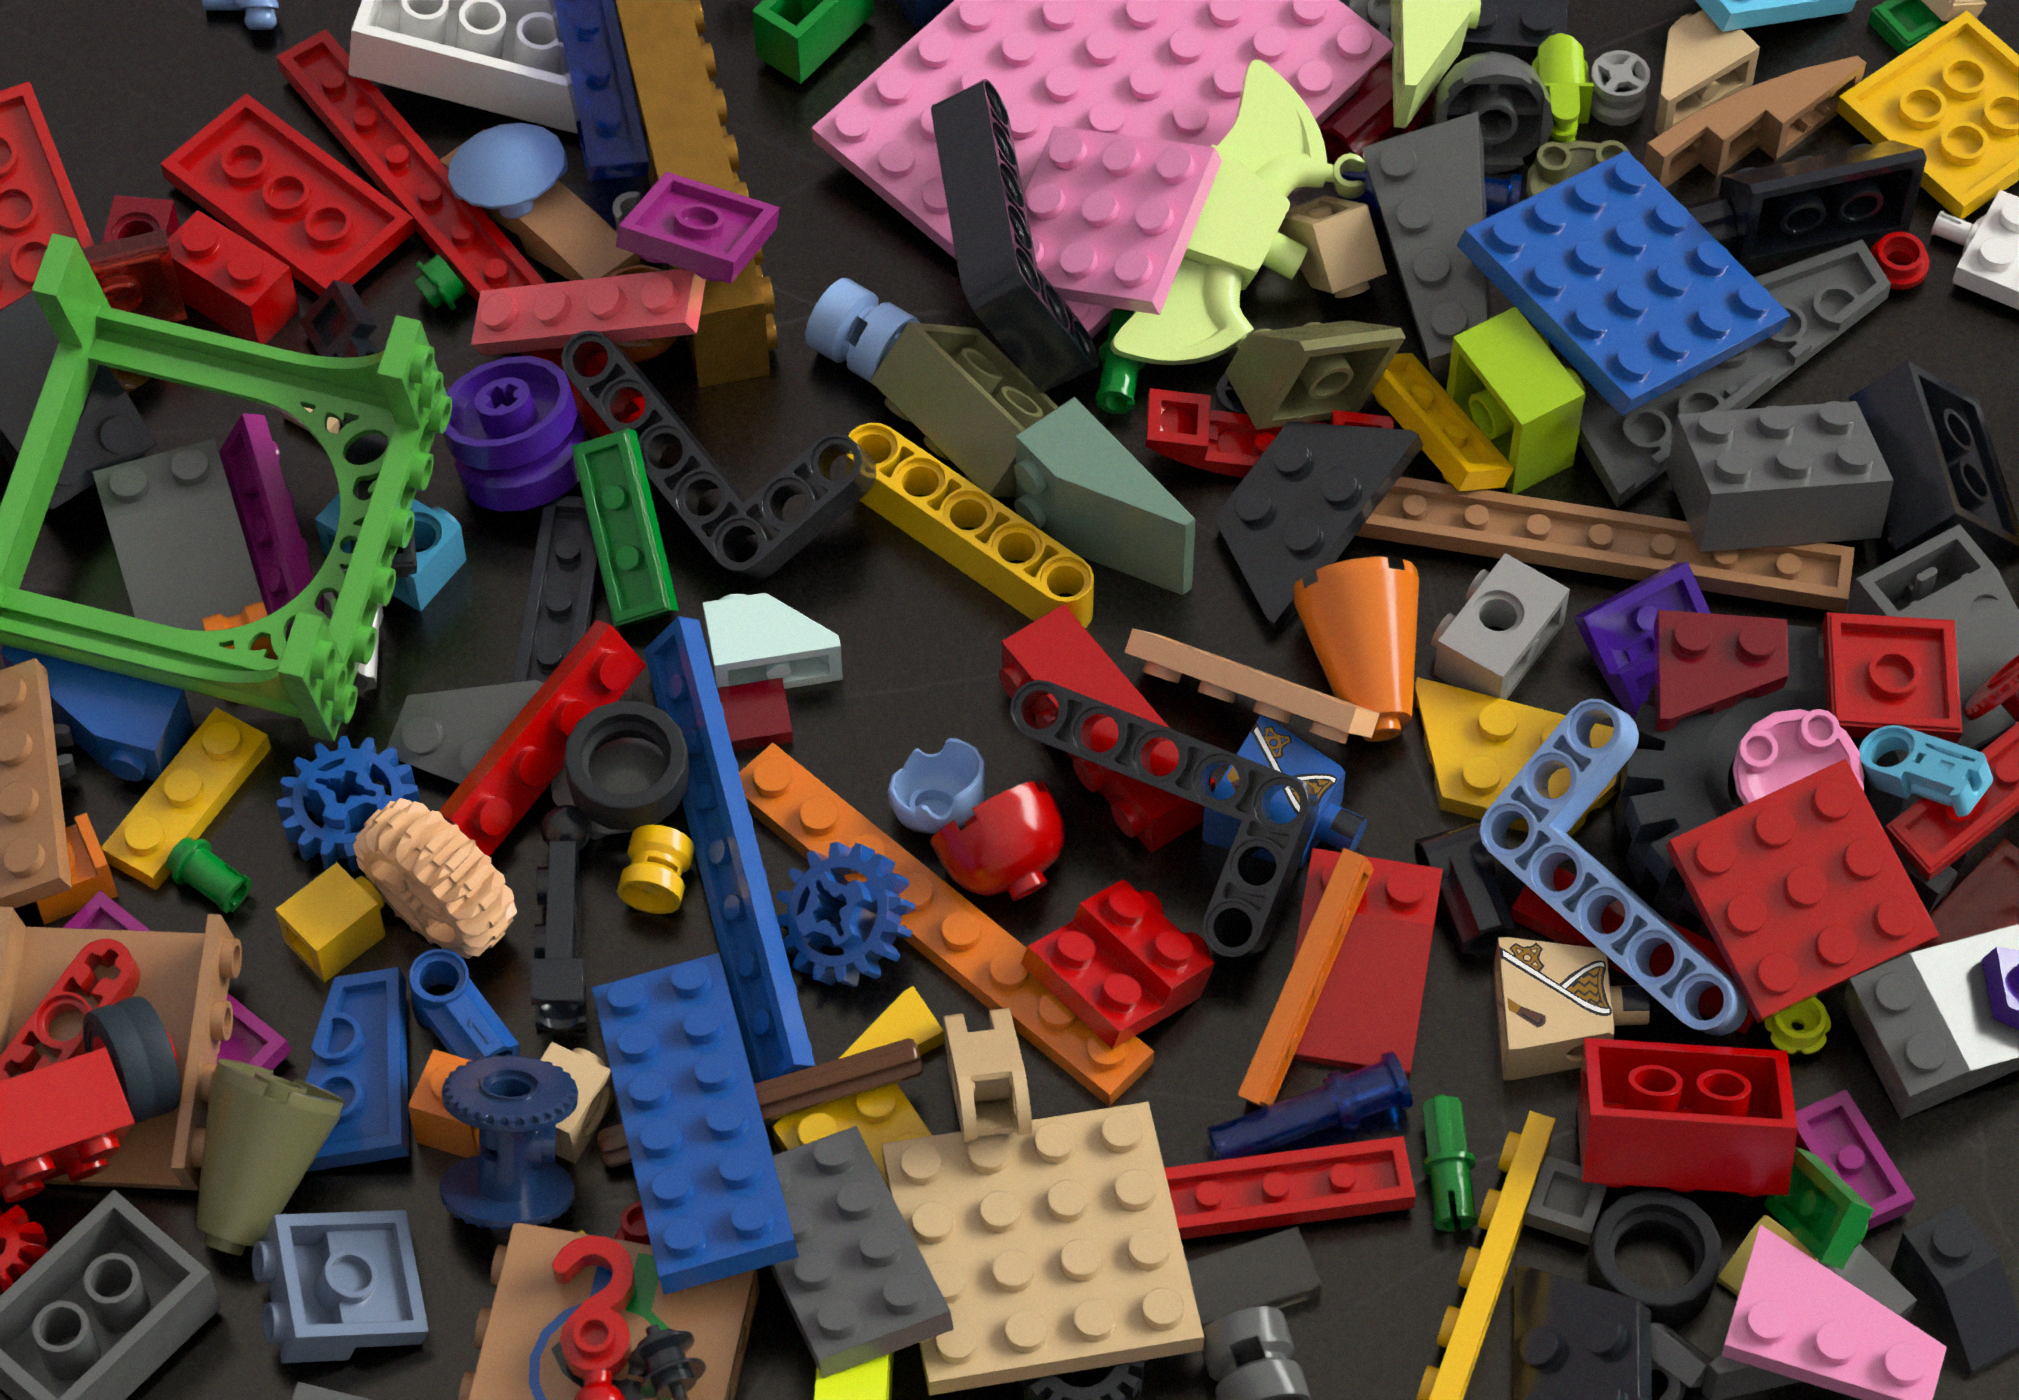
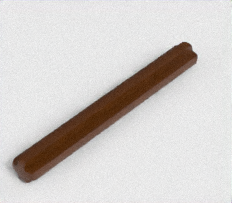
[597,1038,923,1168]

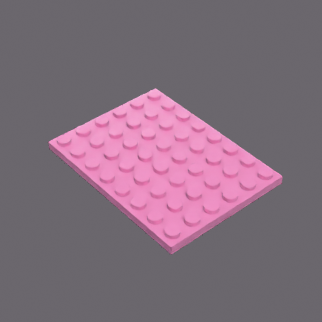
[812,0,1395,339]

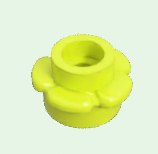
[1765,997,1831,1055]

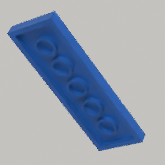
[592,953,799,1295]

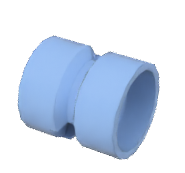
[805,278,920,385]

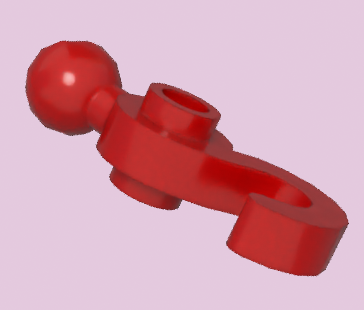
[552,1235,636,1400]

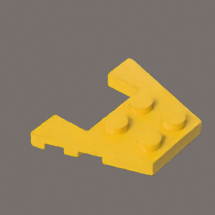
[773,986,944,1187]

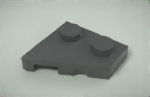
[386,680,544,784]

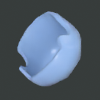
[887,738,987,834]

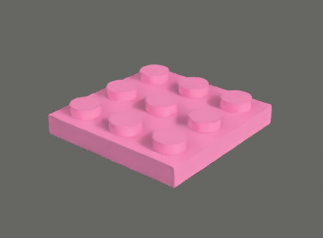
[1024,125,1222,315]

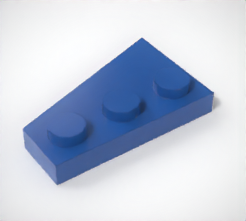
[305,967,409,1172]

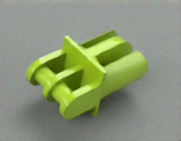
[1532,33,1594,143]

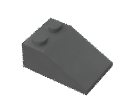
[92,438,263,631]
[1841,924,2019,1120]

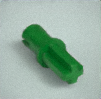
[1095,308,1146,414]
[1422,1095,1478,1232]

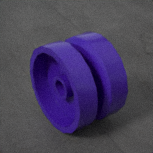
[443,356,589,512]

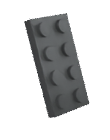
[769,1126,954,1378]

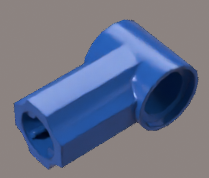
[409,949,520,1061]

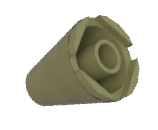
[195,1058,345,1255]

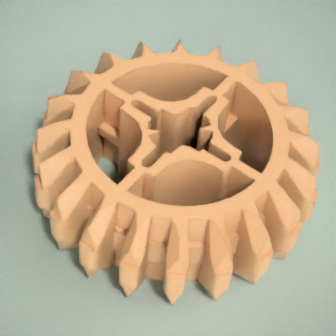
[353,798,517,959]

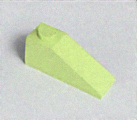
[1390,0,1481,128]

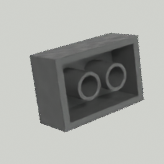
[1666,401,1894,552]
[0,1190,222,1400]

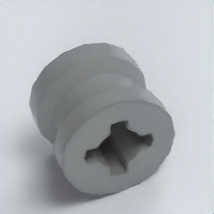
[1590,50,1650,126]

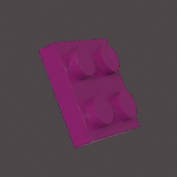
[616,171,780,284]

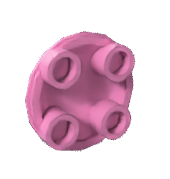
[1733,709,1864,805]

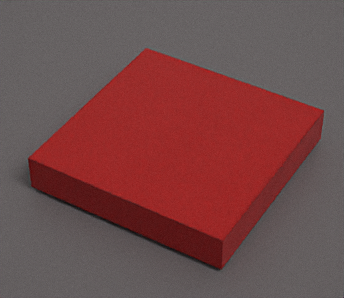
[1822,612,1963,744]

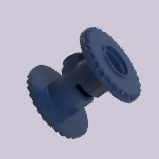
[439,1055,578,1231]

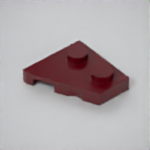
[1654,610,1789,732]

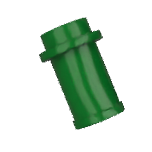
[166,837,252,913]

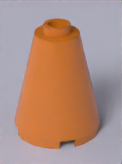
[1292,557,1419,742]

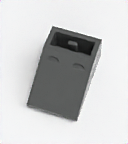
[1847,524,2019,750]

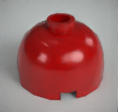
[930,780,1064,901]

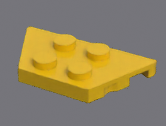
[1413,677,1617,837]

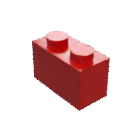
[158,210,299,345]

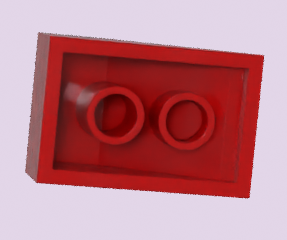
[1293,848,1443,1079]

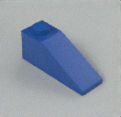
[0,645,193,782]

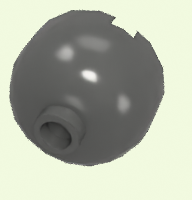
[1433,51,1553,174]

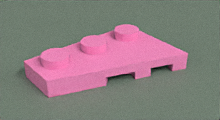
[1721,1224,1947,1400]

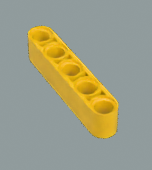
[845,423,1094,628]

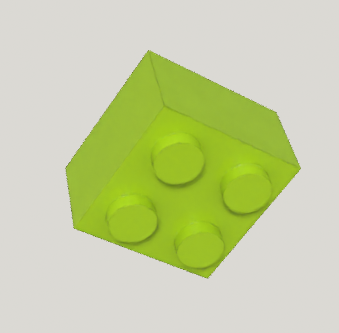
[1446,306,1586,494]

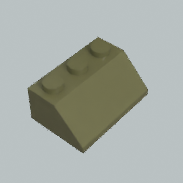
[870,322,1059,498]

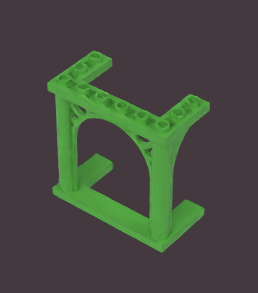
[0,233,452,741]

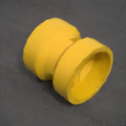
[617,824,695,914]

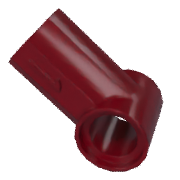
[1319,59,1436,163]

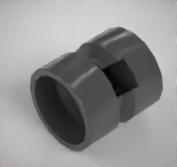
[1201,1306,1312,1400]

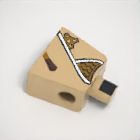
[1493,937,1650,1080]

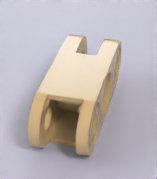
[943,1008,1032,1142]

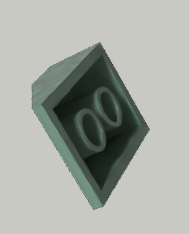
[1014,397,1196,595]

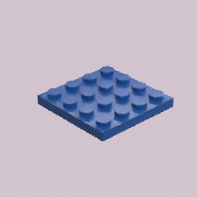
[1456,150,1790,416]

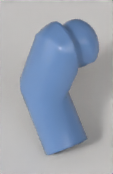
[202,0,279,30]

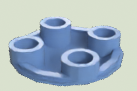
[448,123,569,219]

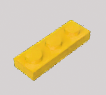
[1372,353,1514,491]
[101,707,271,891]

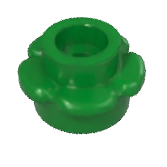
[413,254,468,310]

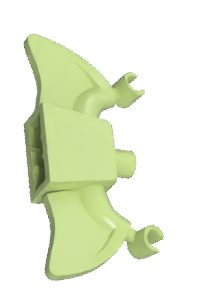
[1110,59,1365,365]

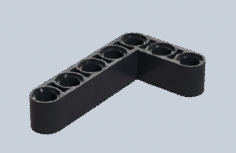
[931,79,1099,393]
[561,330,876,582]
[1010,680,1319,958]

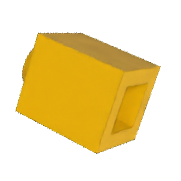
[275,862,386,983]

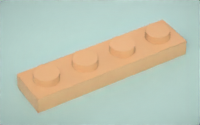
[1125,628,1380,744]

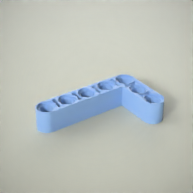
[1480,699,1748,1036]

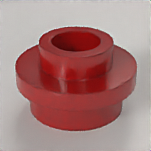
[1870,232,1930,290]

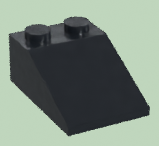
[0,291,157,510]

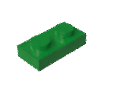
[1764,1147,1874,1270]

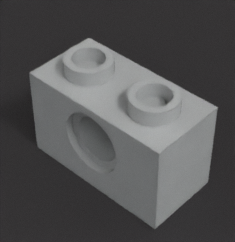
[1431,553,1570,700]

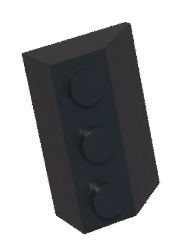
[1718,140,1927,267]
[1849,360,2019,560]

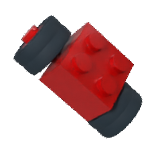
[0,996,180,1203]

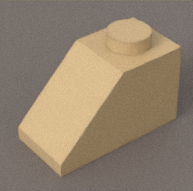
[1654,9,1760,135]
[1278,195,1387,298]

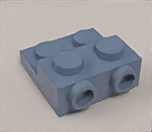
[252,1210,429,1363]

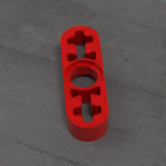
[0,939,140,1081]

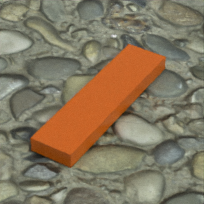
[1237,848,1374,1110]

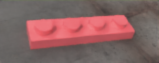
[471,269,706,356]

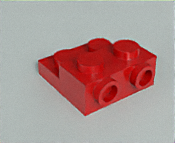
[1021,879,1215,1049]

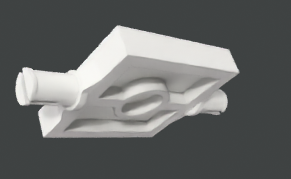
[1931,190,2019,310]

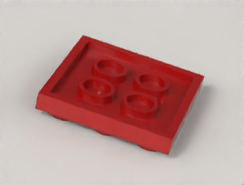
[1665,758,1939,1024]

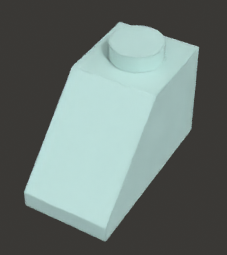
[703,593,843,689]

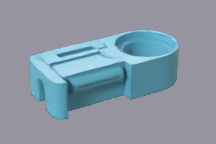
[1859,725,1993,817]

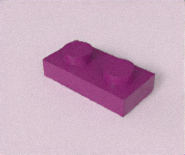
[1795,1089,1916,1231]

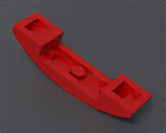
[1145,388,1394,478]

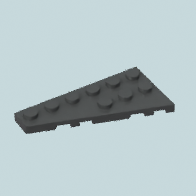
[1551,240,1891,508]

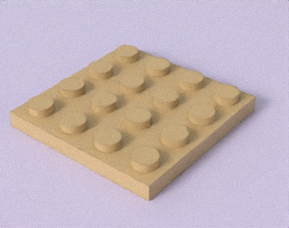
[882,1101,1204,1396]

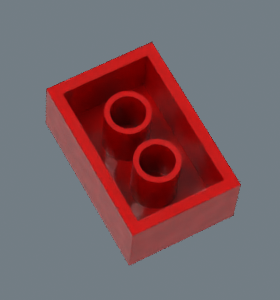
[1577,1038,1798,1197]

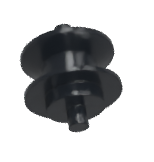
[627,1324,706,1400]

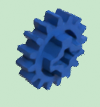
[277,736,421,872]
[776,842,915,987]

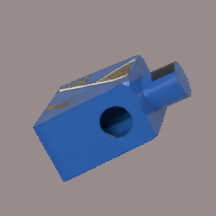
[1202,715,1367,868]

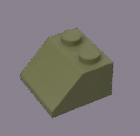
[1225,320,1406,430]

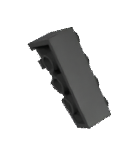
[1361,111,1491,386]

